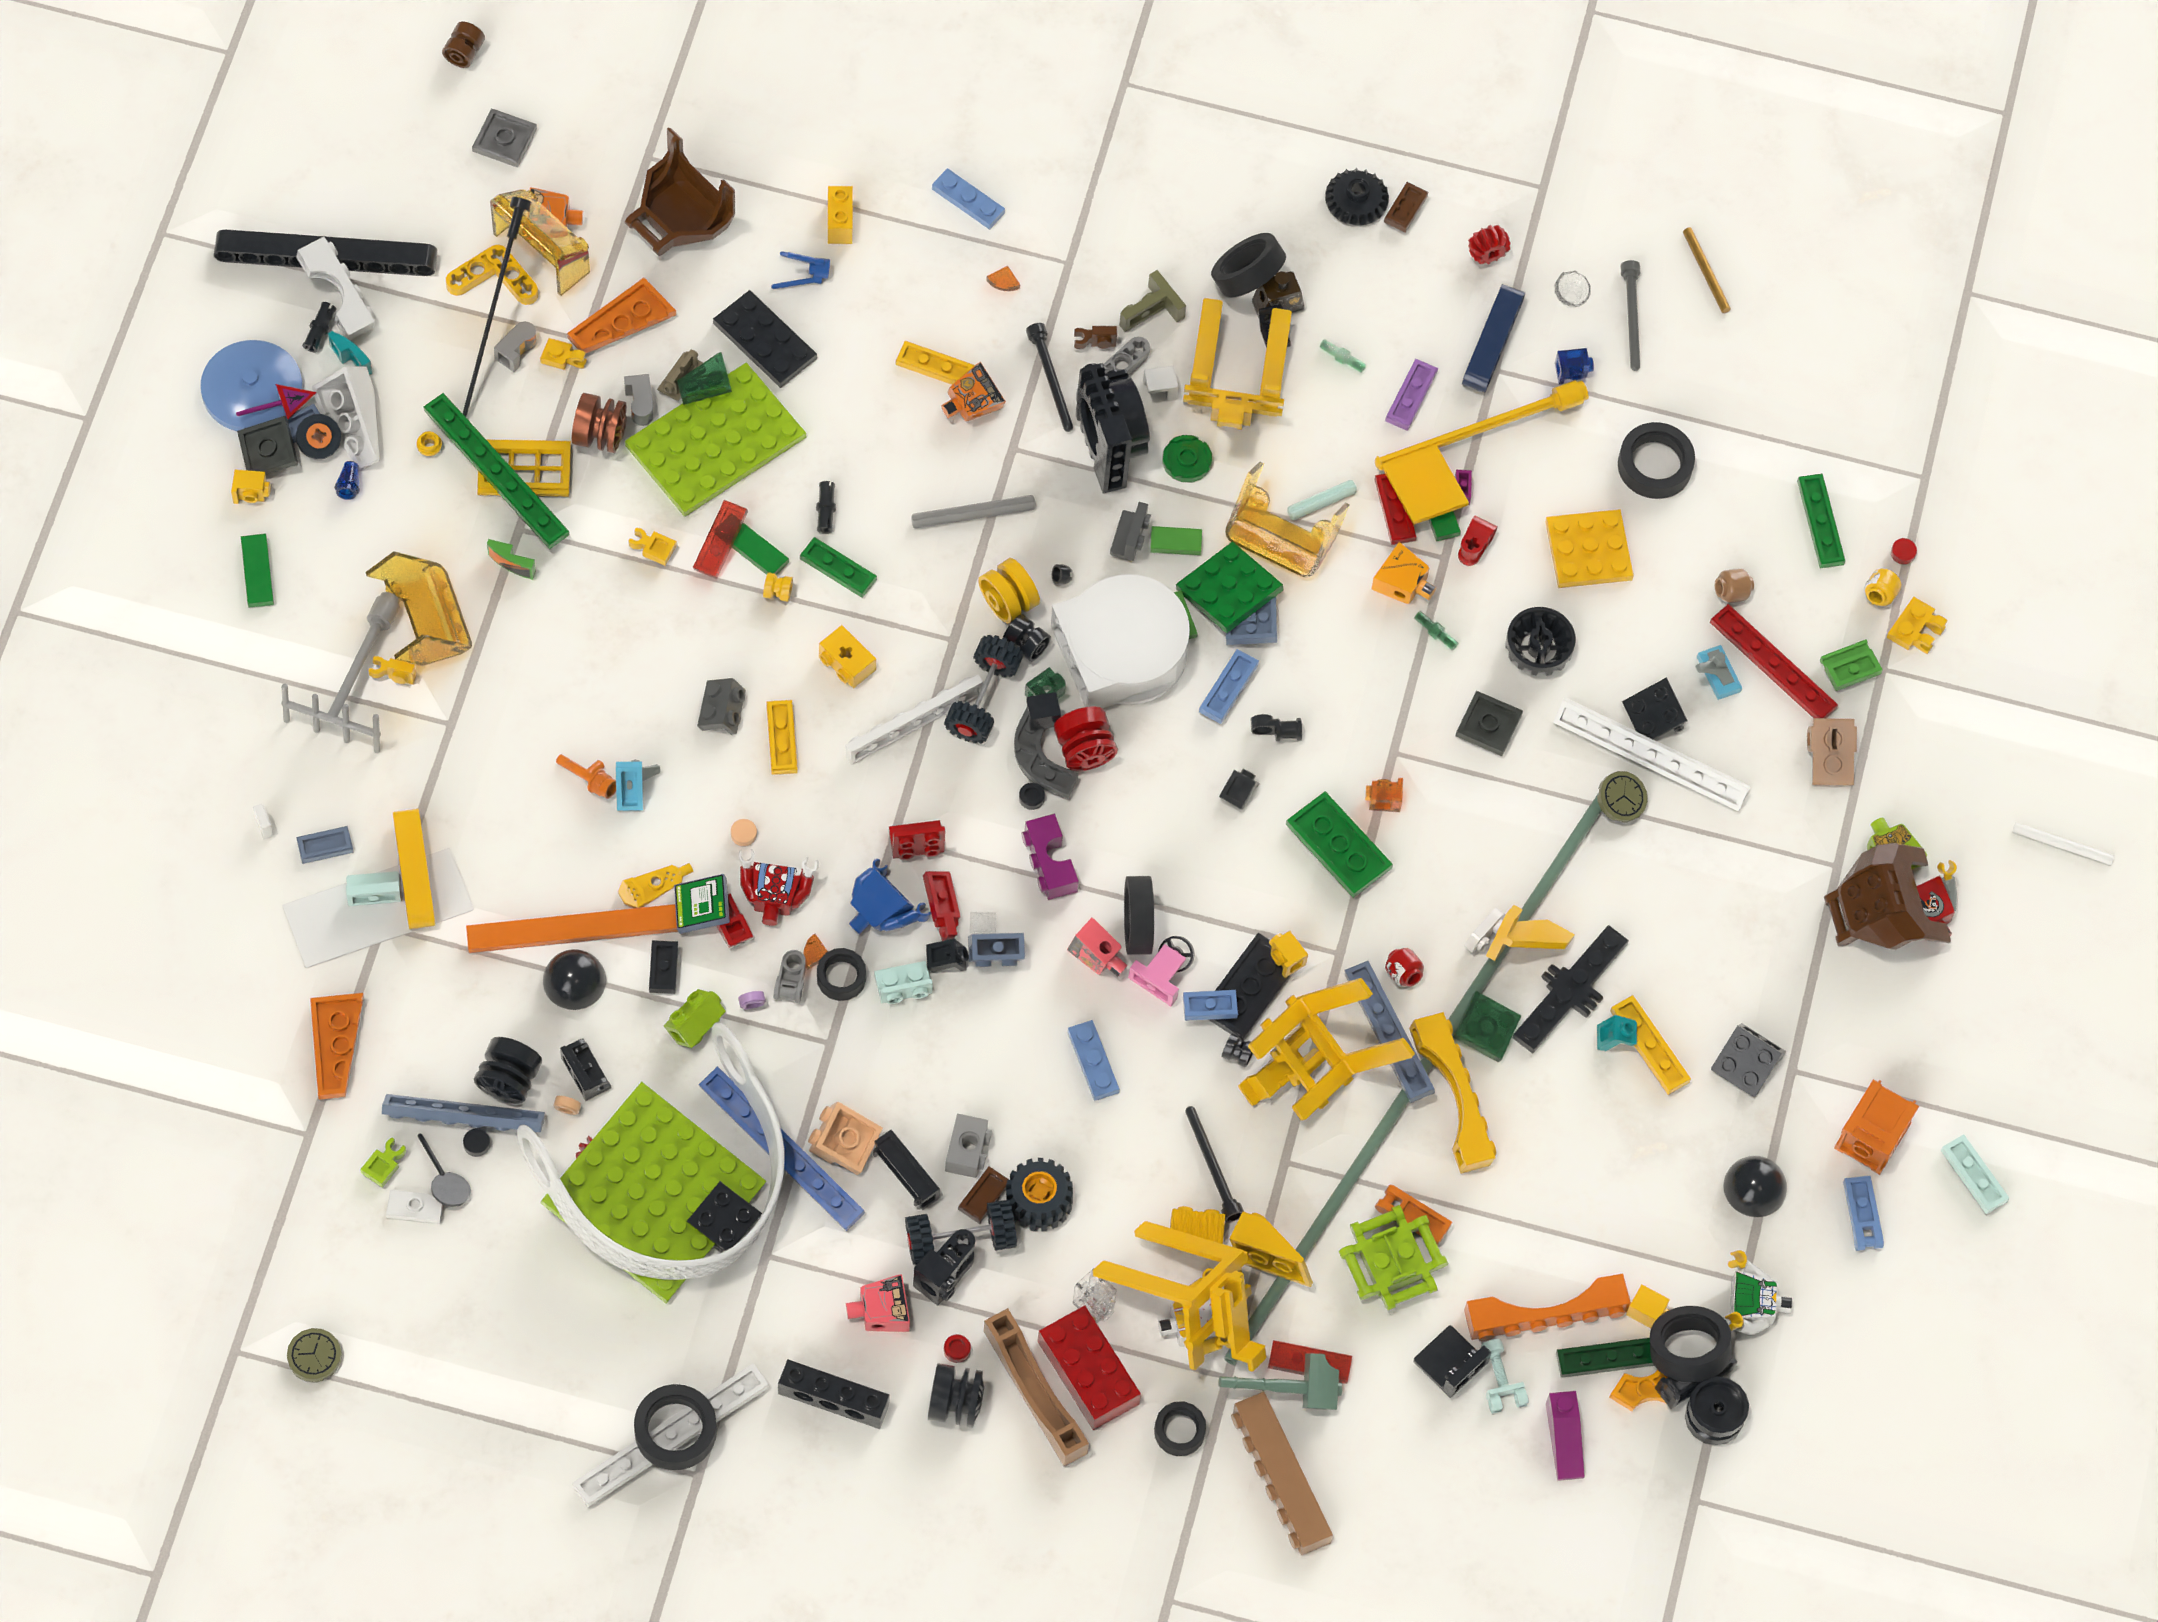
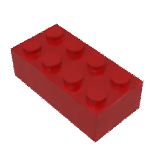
[1037,1305,1141,1430]

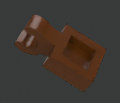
[1074,326,1117,349]

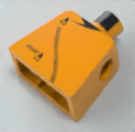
[1371,542,1436,604]

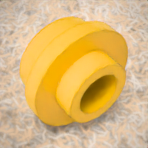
[417,431,442,456]

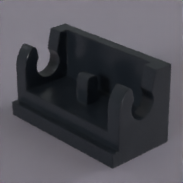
[560,1039,611,1101]

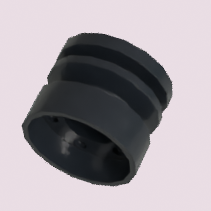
[473,1037,542,1104]
[928,1363,985,1427]

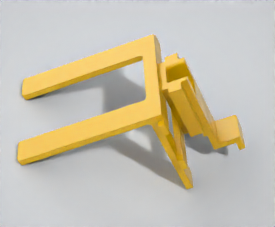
[1183,298,1292,430]
[1238,978,1415,1121]
[1092,1221,1266,1372]

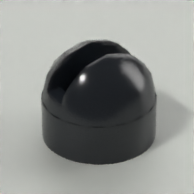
[1051,564,1073,585]

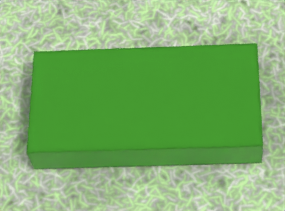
[1150,526,1202,556]

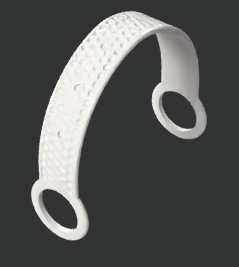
[517,1022,784,1280]

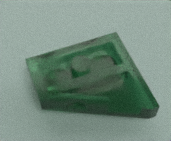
[677,352,732,405]

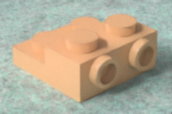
[808,1102,883,1175]

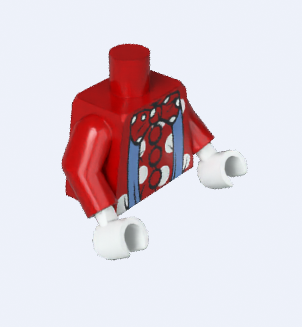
[739,849,819,926]

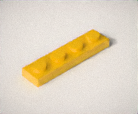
[1610,995,1691,1095]

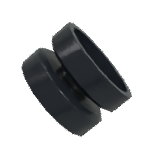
[1685,1376,1749,1445]

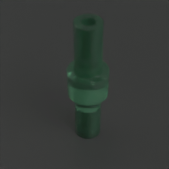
[1320,339,1366,373]
[1414,611,1459,650]

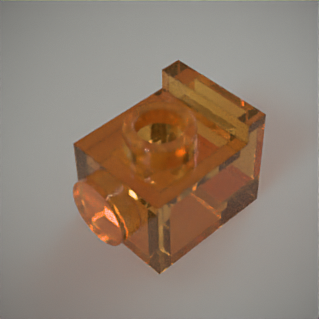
[1365,778,1403,812]

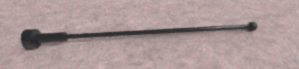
[462,197,532,417]

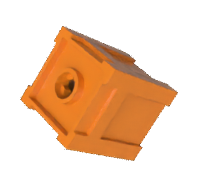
[1834,1079,1919,1175]

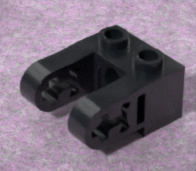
[913,1229,975,1306]

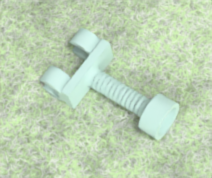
[1481,1339,1529,1414]

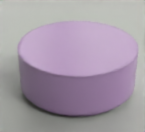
[738,991,766,1009]

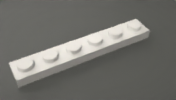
[845,674,983,764]

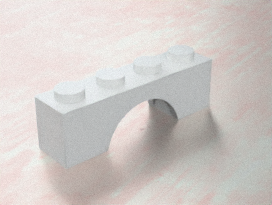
[297,237,376,340]

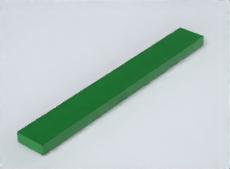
[423,393,570,549]

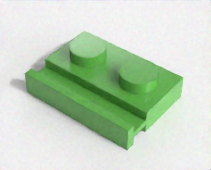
[1820,639,1883,691]

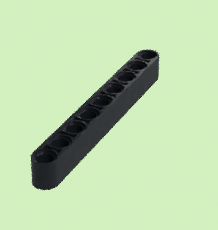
[213,229,438,276]

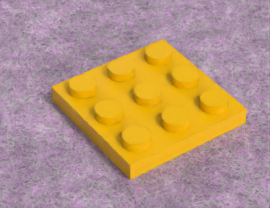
[1545,509,1634,588]

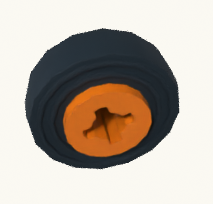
[296,414,341,459]

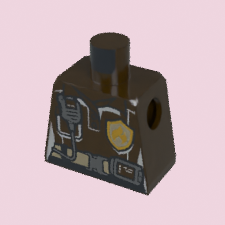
[1252,271,1304,320]

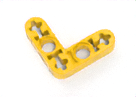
[446,245,538,305]

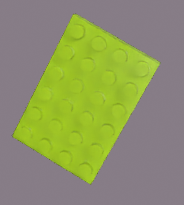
[625,362,806,517]

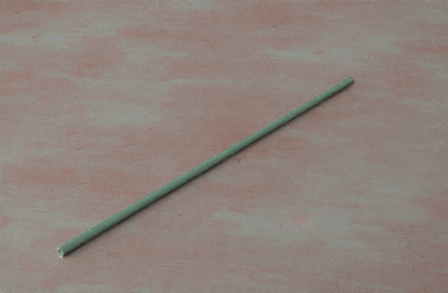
[1224,793,1602,1365]

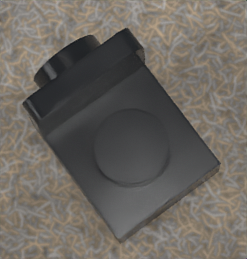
[1219,768,1260,810]
[926,938,969,972]

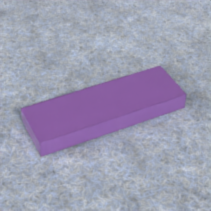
[1385,358,1438,431]

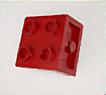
[889,820,946,860]

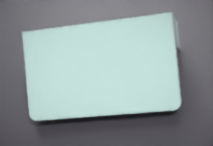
[346,871,401,906]

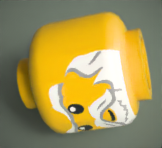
[1864,568,1902,606]

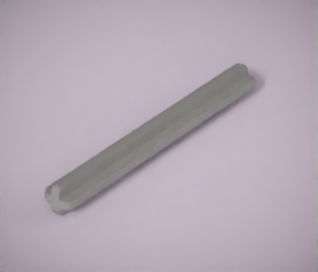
[911,495,1036,528]

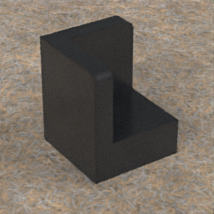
[1026,692,1061,731]

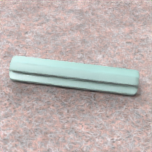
[1287,480,1357,520]

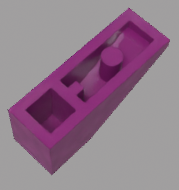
[1546,1391,1585,1481]

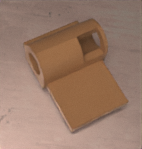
[1807,718,1857,785]

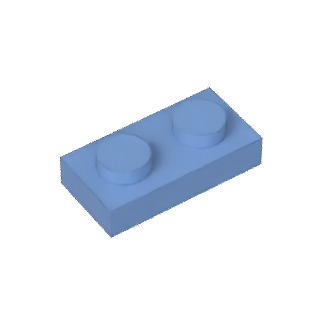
[1183,990,1238,1021]

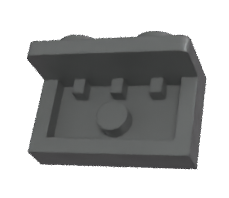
[1110,502,1151,561]
[697,678,746,735]

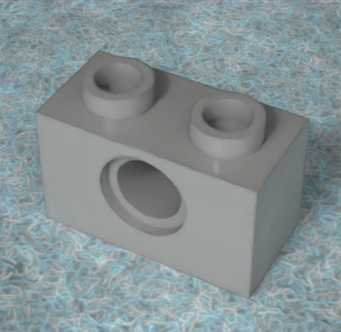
[945,1113,992,1178]

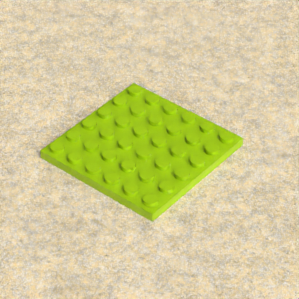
[540,1081,766,1303]

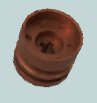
[571,392,627,453]

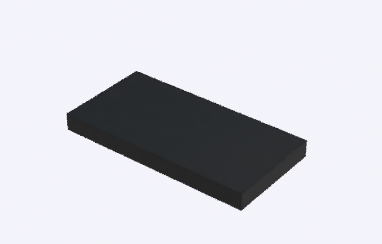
[1209,932,1294,1041]

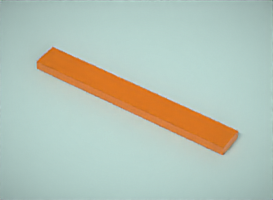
[466,904,678,953]

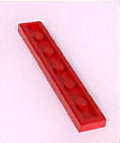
[1710,604,1838,718]

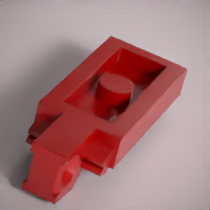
[922,871,961,941]

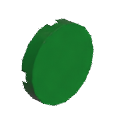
[1162,435,1212,483]

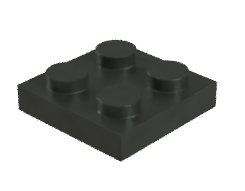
[237,416,298,475]
[1455,690,1523,756]

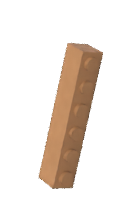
[1231,1392,1333,1556]

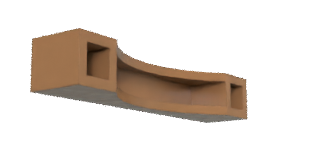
[983,1308,1089,1466]

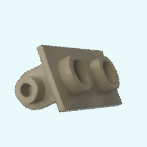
[657,349,705,402]

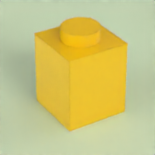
[1626,1284,1670,1328]

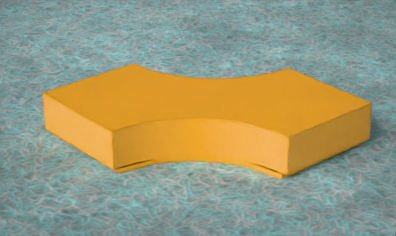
[1609,1370,1668,1411]

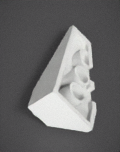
[312,366,379,470]

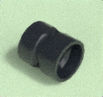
[1003,614,1051,662]

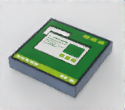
[674,874,730,934]

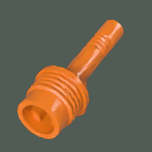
[556,754,616,799]

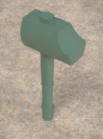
[1218,1353,1342,1410]

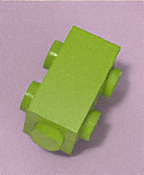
[664,989,726,1048]

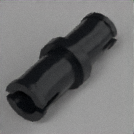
[302,302,336,353]
[816,481,836,534]

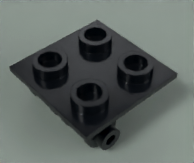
[1622,677,1688,740]
[687,1181,762,1253]

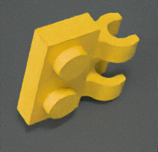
[1887,596,1948,654]

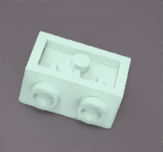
[874,961,933,1004]

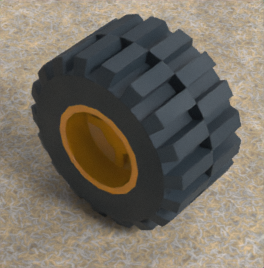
[1006,1158,1073,1232]

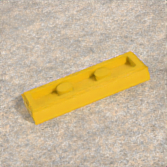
[896,341,975,385]
[766,700,797,775]

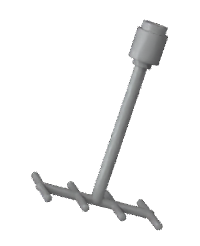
[281,592,400,753]

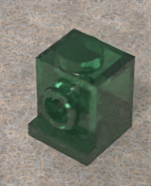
[1025,667,1066,699]

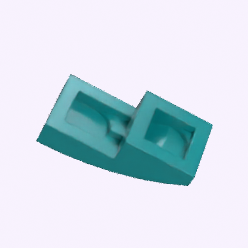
[328,331,372,375]

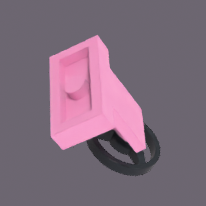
[1128,936,1195,1006]

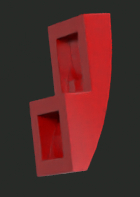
[717,893,753,948]

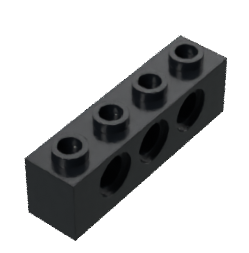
[778,1359,890,1429]

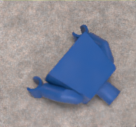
[849,859,931,934]

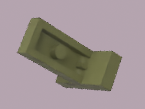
[1119,270,1186,332]

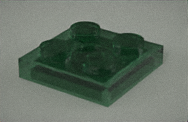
[1453,991,1521,1062]

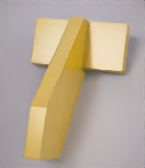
[1486,905,1575,961]

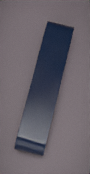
[1462,284,1526,393]

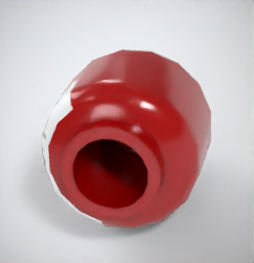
[1385,948,1424,987]

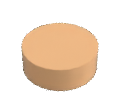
[731,819,757,846]
[553,1096,582,1115]

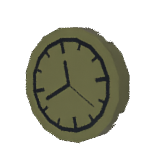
[1597,771,1648,823]
[287,1328,342,1382]

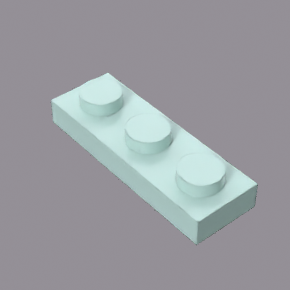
[1941,1135,2009,1214]

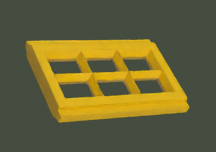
[477,439,571,497]

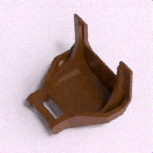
[625,127,735,256]
[1824,843,1951,950]

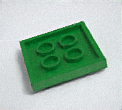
[1176,541,1284,634]

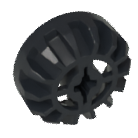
[1505,607,1576,676]

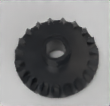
[1325,167,1389,226]

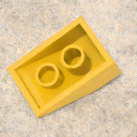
[1229,1212,1313,1287]

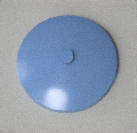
[201,340,303,431]

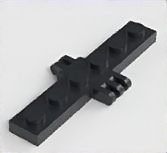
[1512,925,1629,1054]

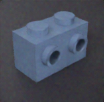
[968,933,1025,967]

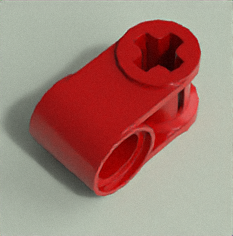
[1458,515,1498,566]

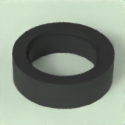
[1211,233,1286,298]
[1618,422,1695,499]
[1124,876,1154,955]
[1650,1306,1732,1382]
[634,1384,717,1470]

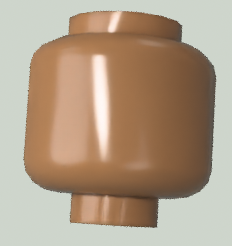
[1714,569,1754,603]

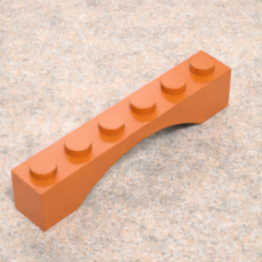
[1464,1273,1631,1341]

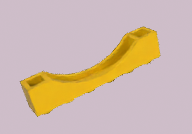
[1409,1012,1496,1174]

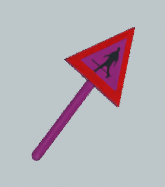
[236,384,317,419]

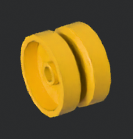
[978,557,1040,624]

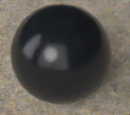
[543,949,606,1010]
[1723,1156,1787,1217]

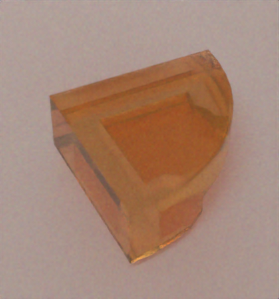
[986,266,1020,291]
[803,934,828,970]

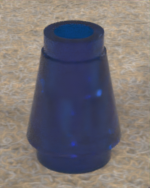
[334,461,360,500]

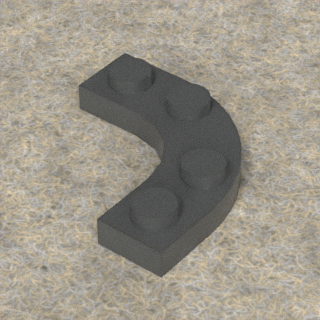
[1014,707,1079,799]

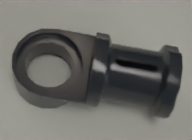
[1250,714,1302,742]

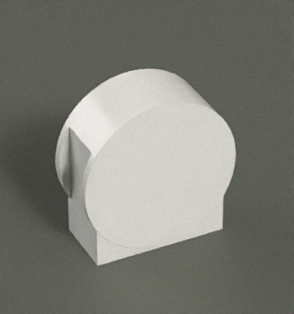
[1051,574,1190,708]

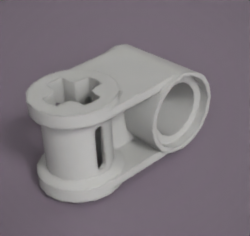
[773,950,806,1003]

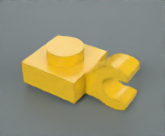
[540,338,587,370]
[368,656,416,684]

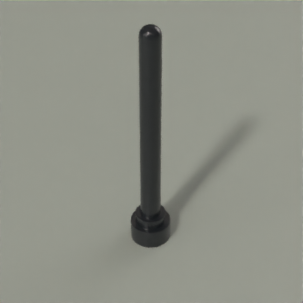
[1026,323,1073,432]
[1185,1106,1244,1222]

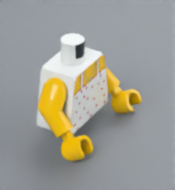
[1158,1268,1231,1355]

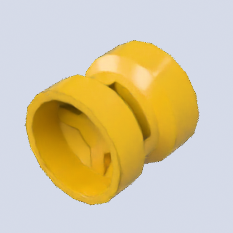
[763,572,793,602]

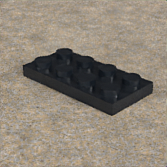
[713,290,817,388]

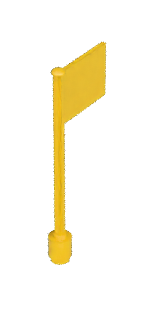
[1375,380,1589,525]

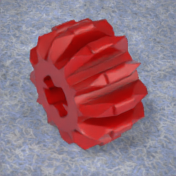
[1468,225,1511,264]

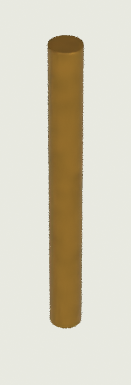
[1683,227,1731,313]

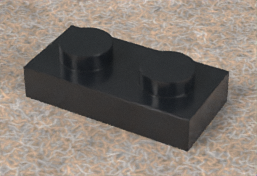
[649,940,678,994]

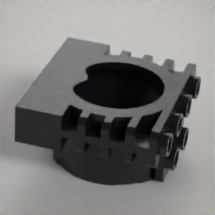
[1076,363,1150,494]

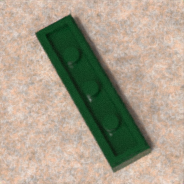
[1556,1337,1654,1378]

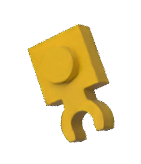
[628,528,677,566]

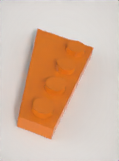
[567,278,676,353]
[310,993,364,1100]

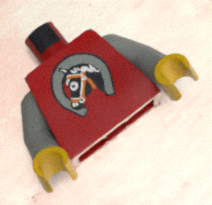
[1917,860,1957,936]

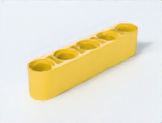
[393,808,435,929]

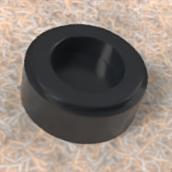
[1019,783,1045,810]
[463,1128,490,1157]

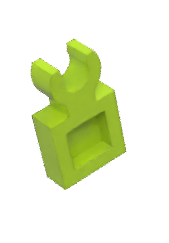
[360,1138,406,1188]

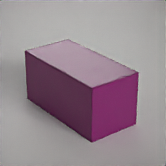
[1455,469,1472,505]

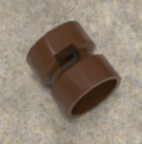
[442,21,485,68]

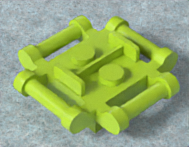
[1339,1205,1449,1310]

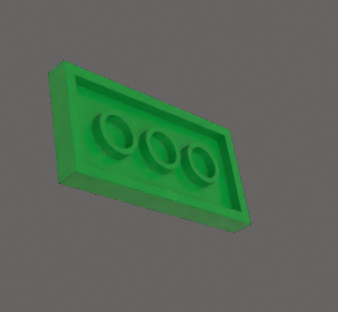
[1286,791,1393,898]

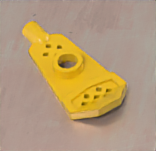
[618,863,693,908]

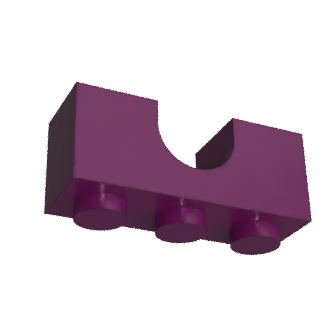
[1021,813,1079,900]

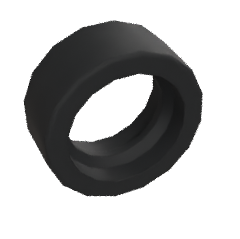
[817,948,866,1001]
[1154,1401,1206,1456]

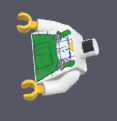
[1725,1250,1792,1335]

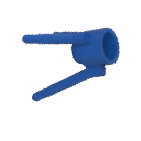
[771,251,830,289]

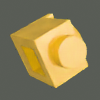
[231,469,271,504]
[1269,931,1308,978]

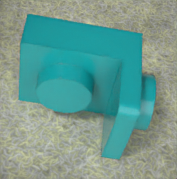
[1597,1015,1637,1051]

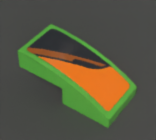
[487,539,536,580]

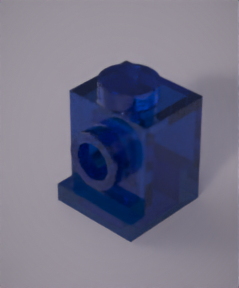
[1554,348,1594,385]

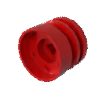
[1054,706,1118,771]

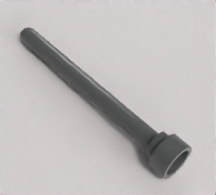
[1620,260,1641,371]

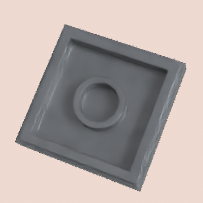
[472,108,537,168]

